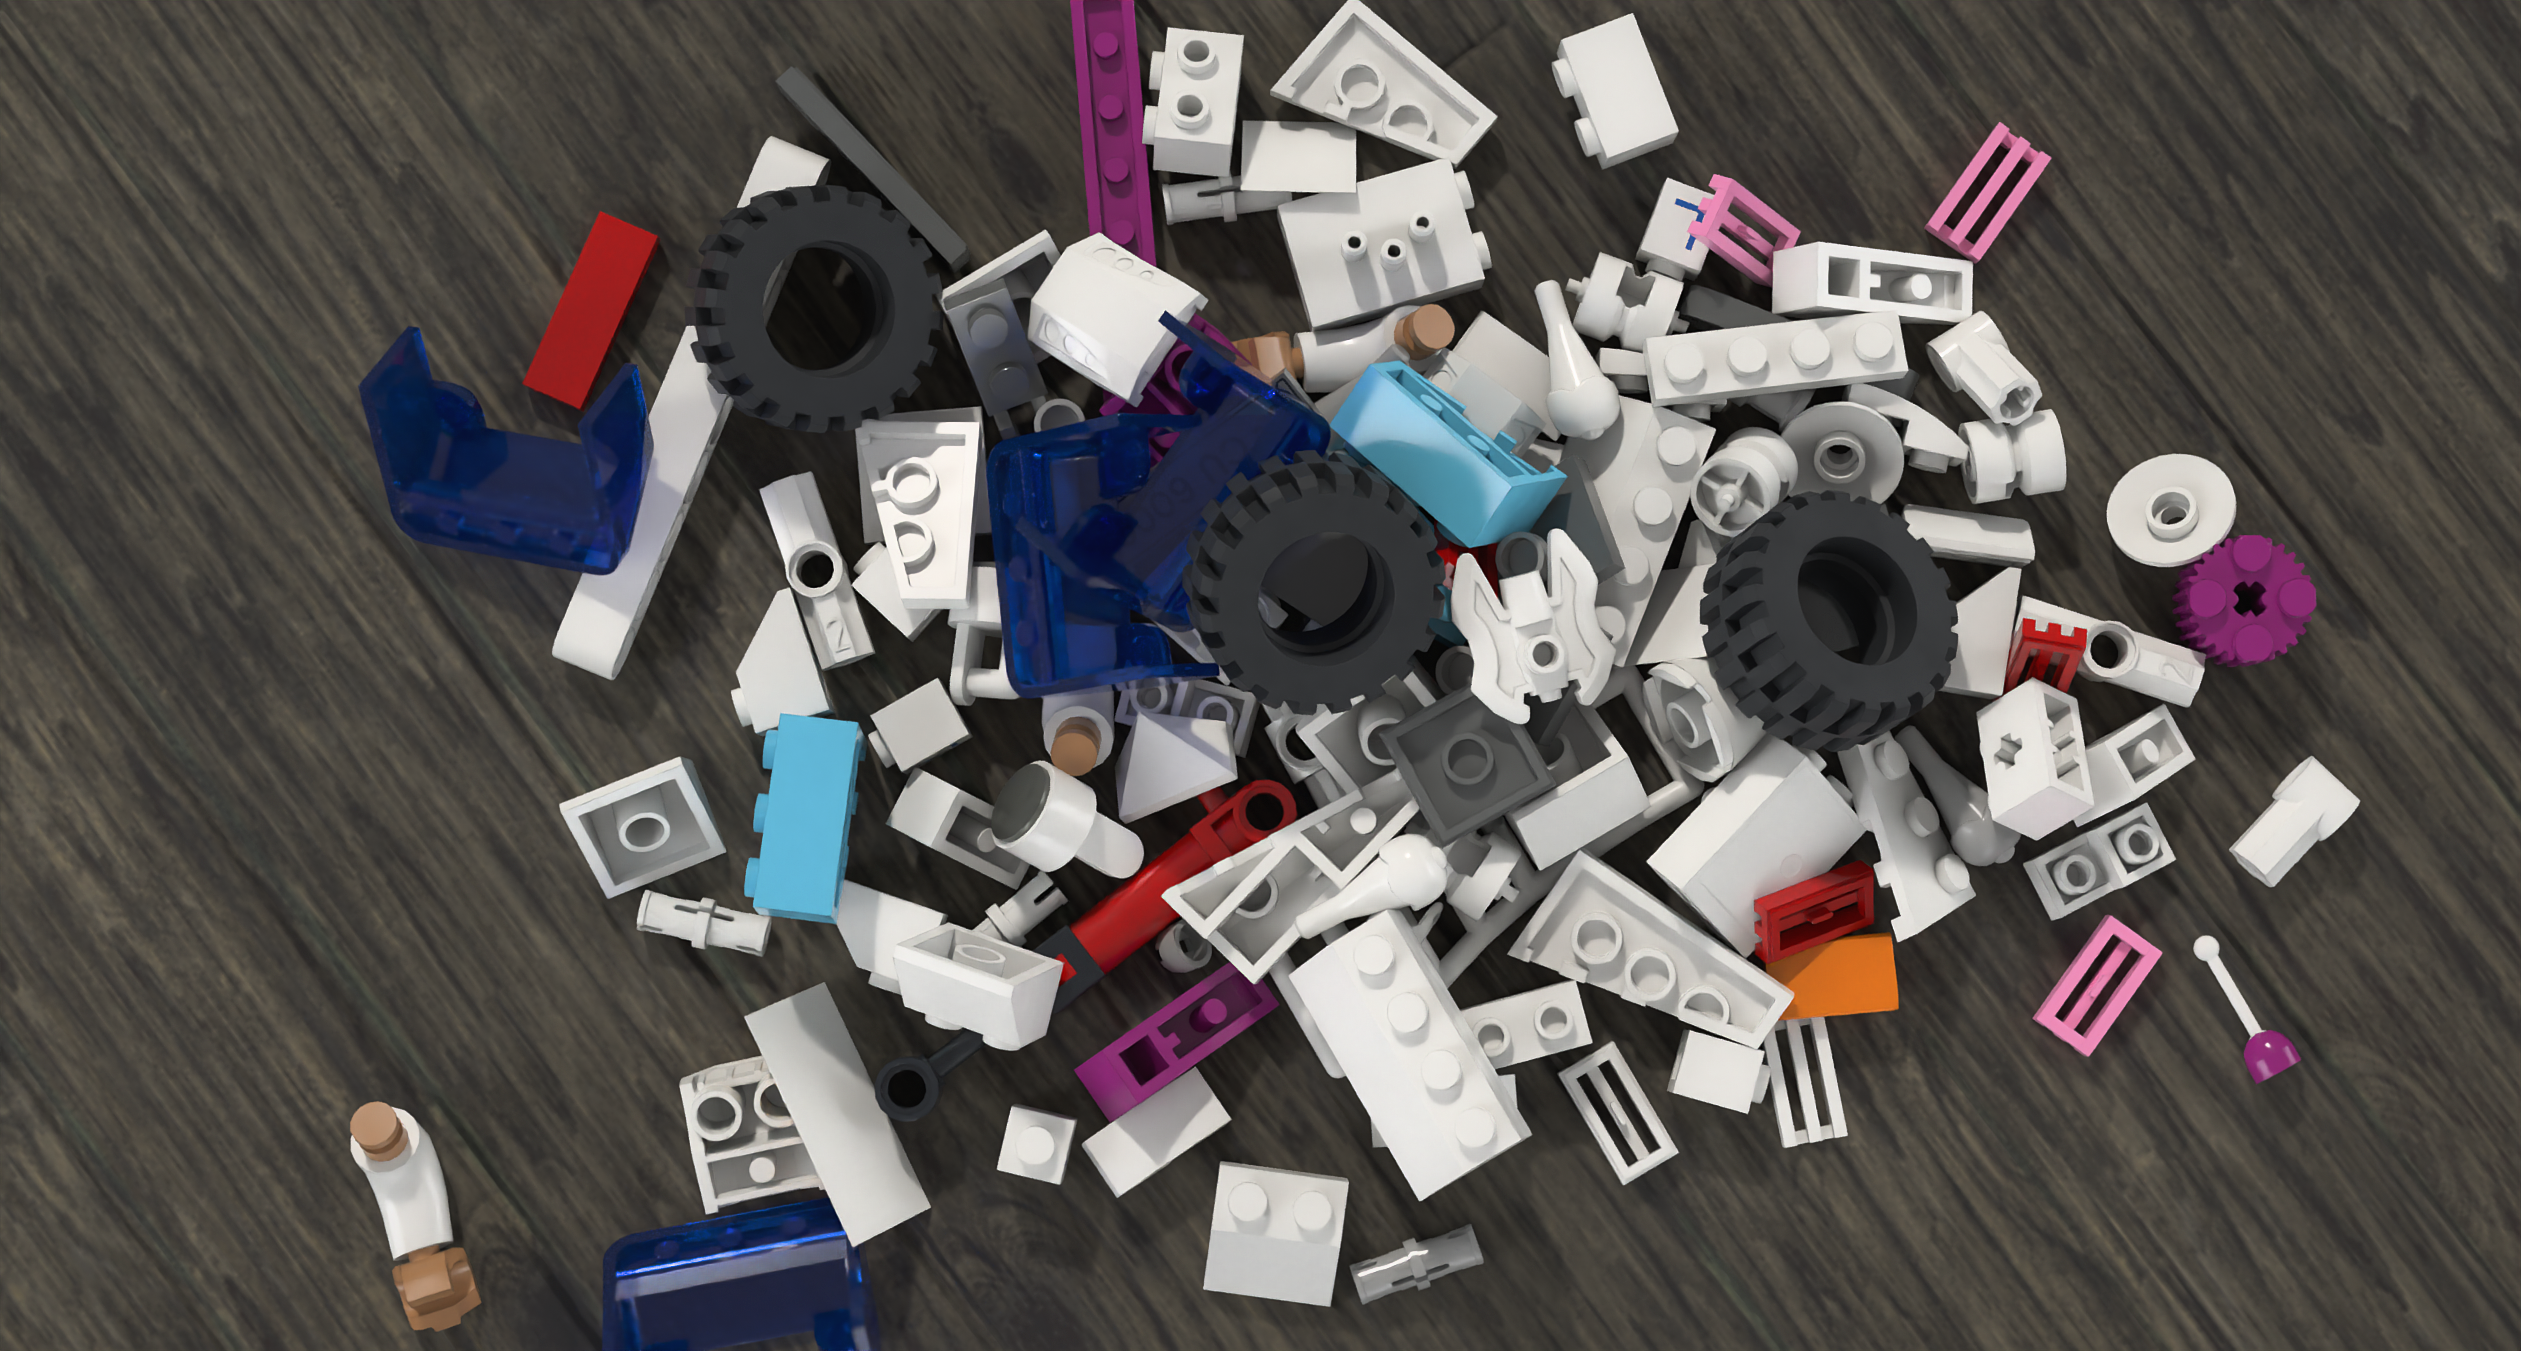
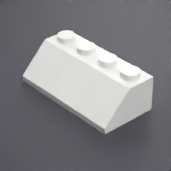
[1558,395,1716,670]
[1288,909,1533,1201]

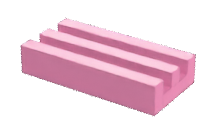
[1924,122,2051,264]
[1687,174,1801,288]
[2032,915,2163,1057]

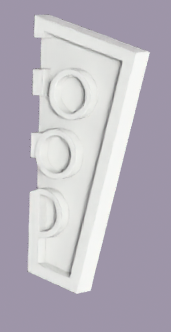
[1507,847,1795,1049]

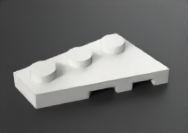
[1270,0,1497,169]
[855,421,983,609]
[1837,731,1976,942]

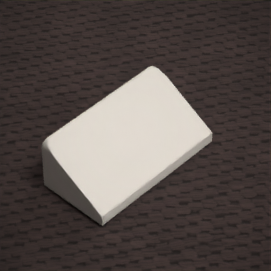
[1901,504,2035,568]

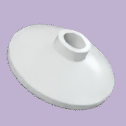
[1781,402,1904,504]
[2107,454,2236,567]

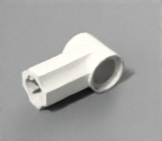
[1925,311,2042,426]
[2229,756,2360,887]

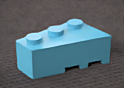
[1329,360,1568,548]

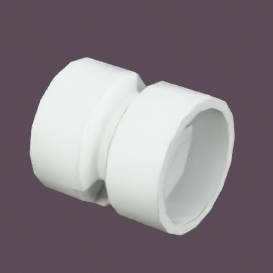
[1958,409,2066,504]

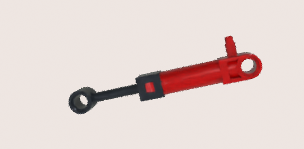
[874,779,1297,1122]

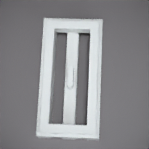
[1762,1017,1848,1148]
[1557,1041,1679,1185]

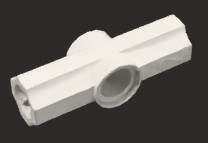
[759,472,876,671]
[2009,595,2206,708]

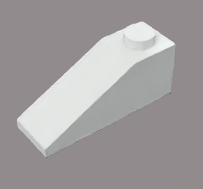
[1772,242,1973,325]

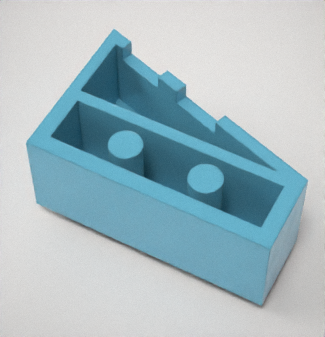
[744,713,868,924]

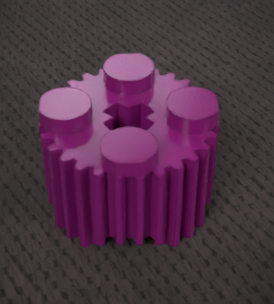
[2172,535,2316,667]

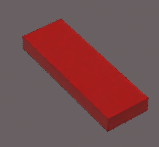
[522,211,661,412]

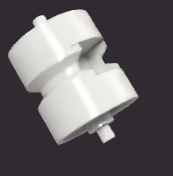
[1565,252,1689,353]
[1690,427,1798,537]
[1404,821,1523,922]

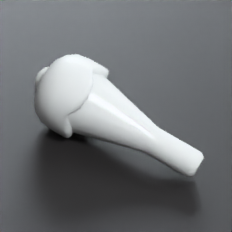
[1535,280,1621,440]
[1295,834,1447,939]

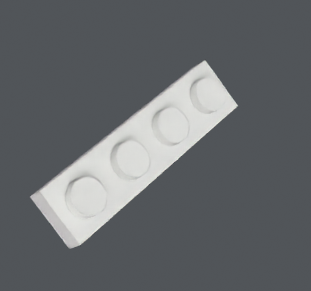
[1642,310,1908,407]

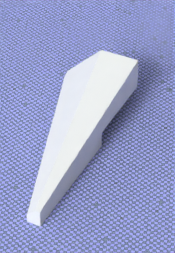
[1161,768,1421,984]

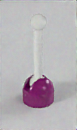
[2193,935,2301,1084]

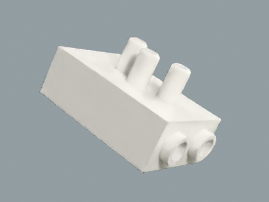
[1277,157,1492,332]
[1646,733,1866,959]

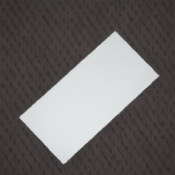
[744,982,931,1247]

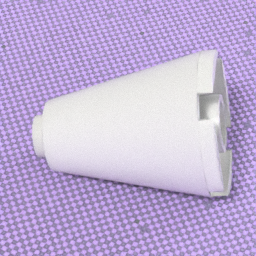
[1642,657,1768,782]

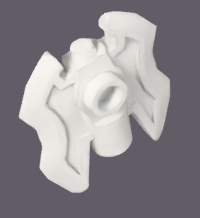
[1450,528,1616,724]

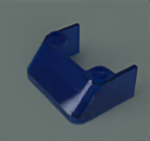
[1015,310,1331,632]
[358,326,654,576]
[986,413,1220,699]
[602,1197,881,1351]

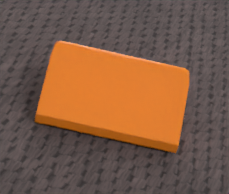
[1763,932,1899,1021]

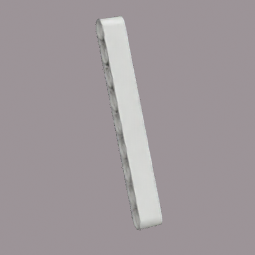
[552,136,831,680]

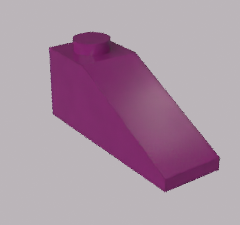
[1074,962,1280,1123]

